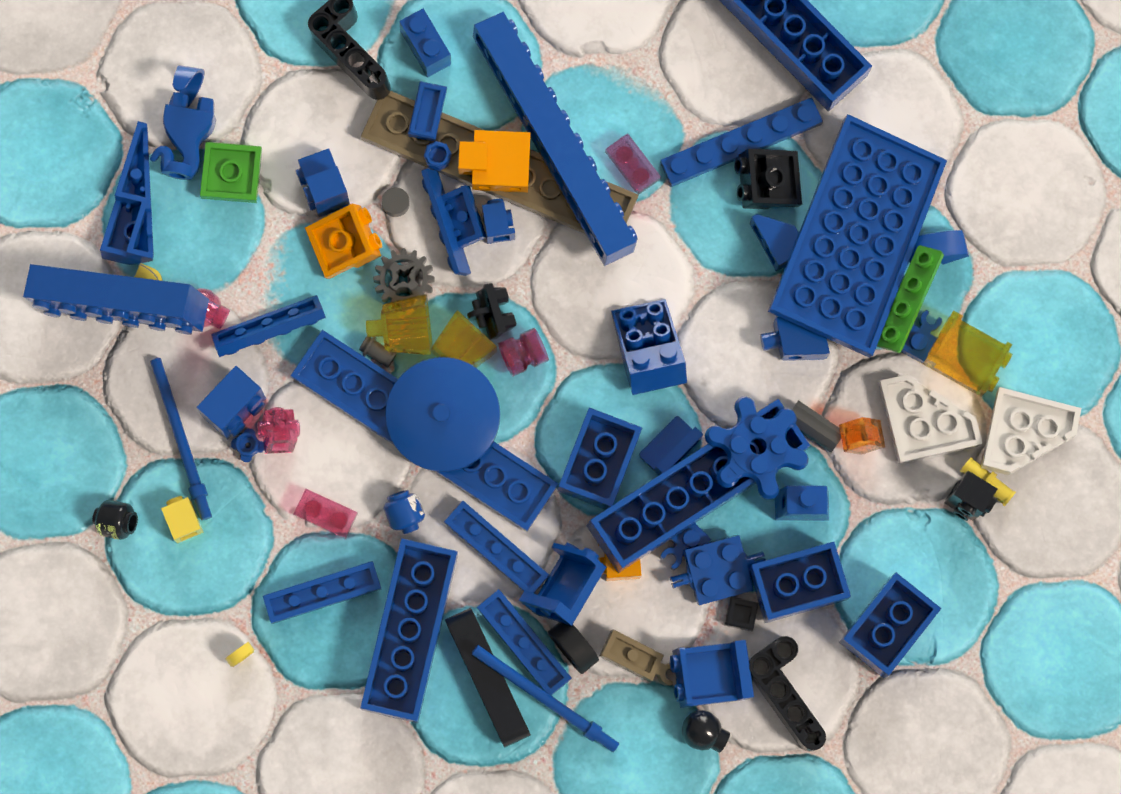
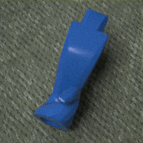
[150,92,216,180]

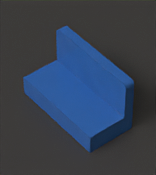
[639,416,704,475]

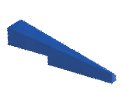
[100,121,154,265]

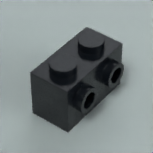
[944,471,997,521]

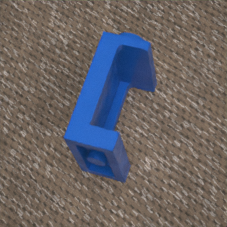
[519,543,606,626]
[670,640,754,708]

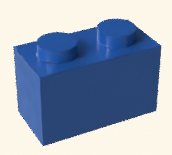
[399,8,451,78]

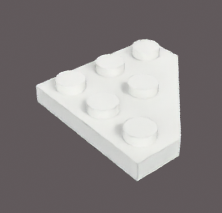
[879,374,983,464]
[981,387,1082,475]

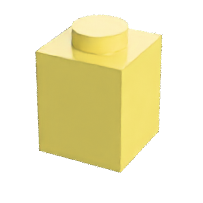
[161,496,204,543]

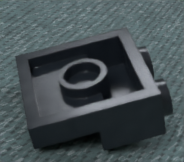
[734,149,802,209]

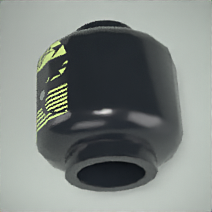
[92,500,138,540]

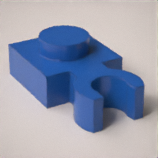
[901,310,942,363]
[660,523,711,570]

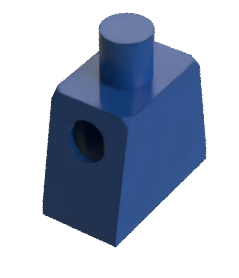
[760,317,830,361]
[775,486,829,521]

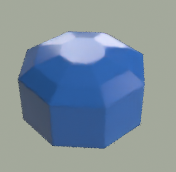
[424,141,452,171]

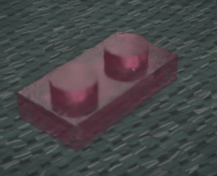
[605,133,661,195]
[293,489,358,539]

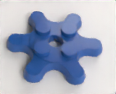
[705,396,809,500]

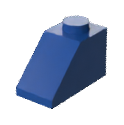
[749,214,799,271]

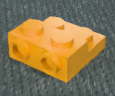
[305,203,382,279]

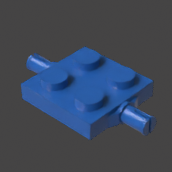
[670,535,766,605]

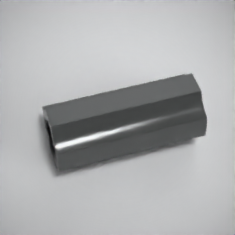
[792,400,845,453]

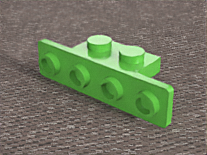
[877,245,944,353]

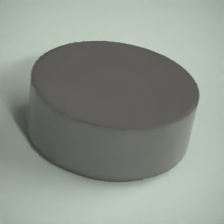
[382,187,410,217]

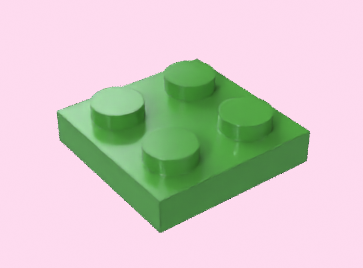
[200,142,262,203]

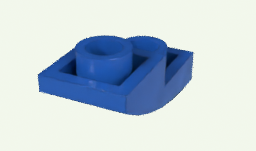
[909,230,969,265]

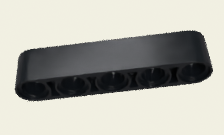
[445,607,531,748]

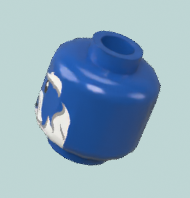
[383,490,425,534]

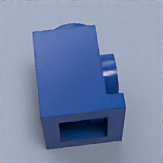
[482,199,515,244]

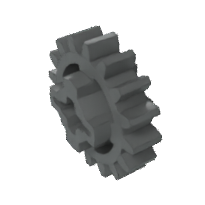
[373,248,435,310]

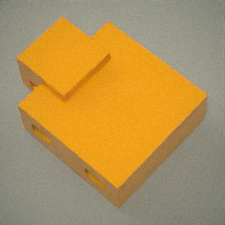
[458,130,531,193]

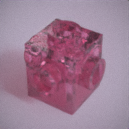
[257,407,300,454]

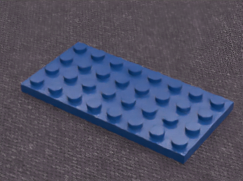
[768,114,947,358]

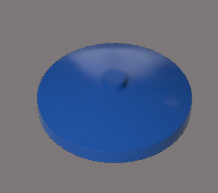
[386,357,500,472]

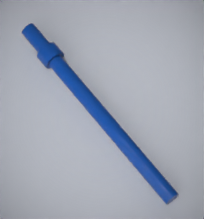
[150,358,212,520]
[472,645,619,752]

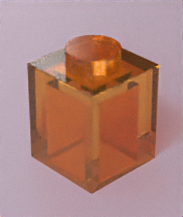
[839,417,885,455]

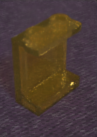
[922,310,1013,397]

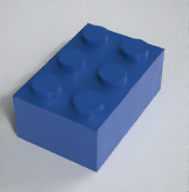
[558,407,642,510]
[749,542,851,623]
[839,572,942,678]

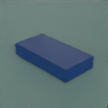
[408,81,447,142]

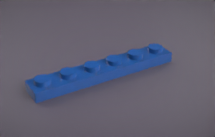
[660,97,823,187]

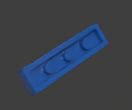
[211,295,326,357]
[444,501,549,593]
[263,561,381,624]
[477,589,572,696]

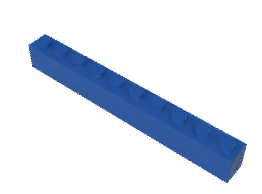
[473,11,638,266]

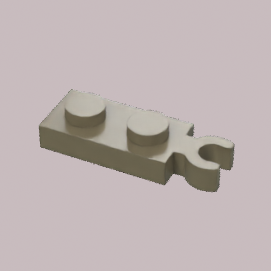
[599,629,674,686]

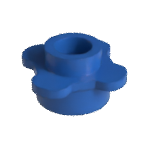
[231,429,265,462]

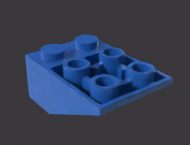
[611,299,687,395]

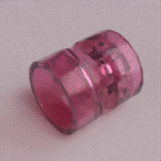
[498,328,549,377]

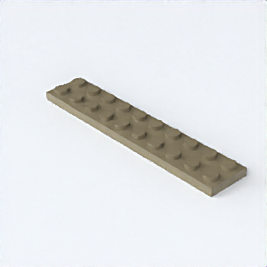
[361,91,639,234]

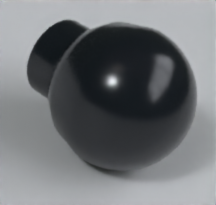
[682,710,730,753]

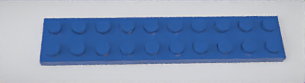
[290,329,558,532]

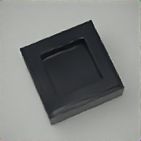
[724,597,759,632]

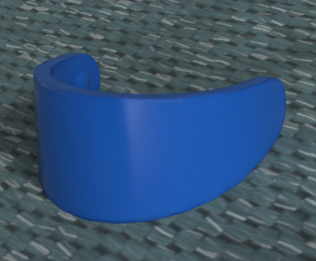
[172,65,205,107]

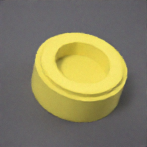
[225,642,254,667]

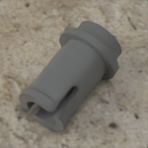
[359,336,397,368]

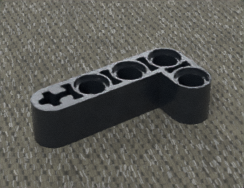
[308,0,391,100]
[749,636,826,752]

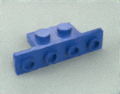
[421,168,487,276]

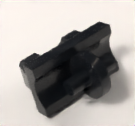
[467,283,517,340]

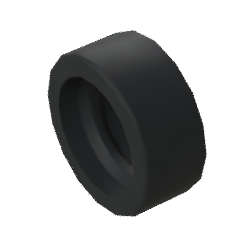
[548,622,599,674]

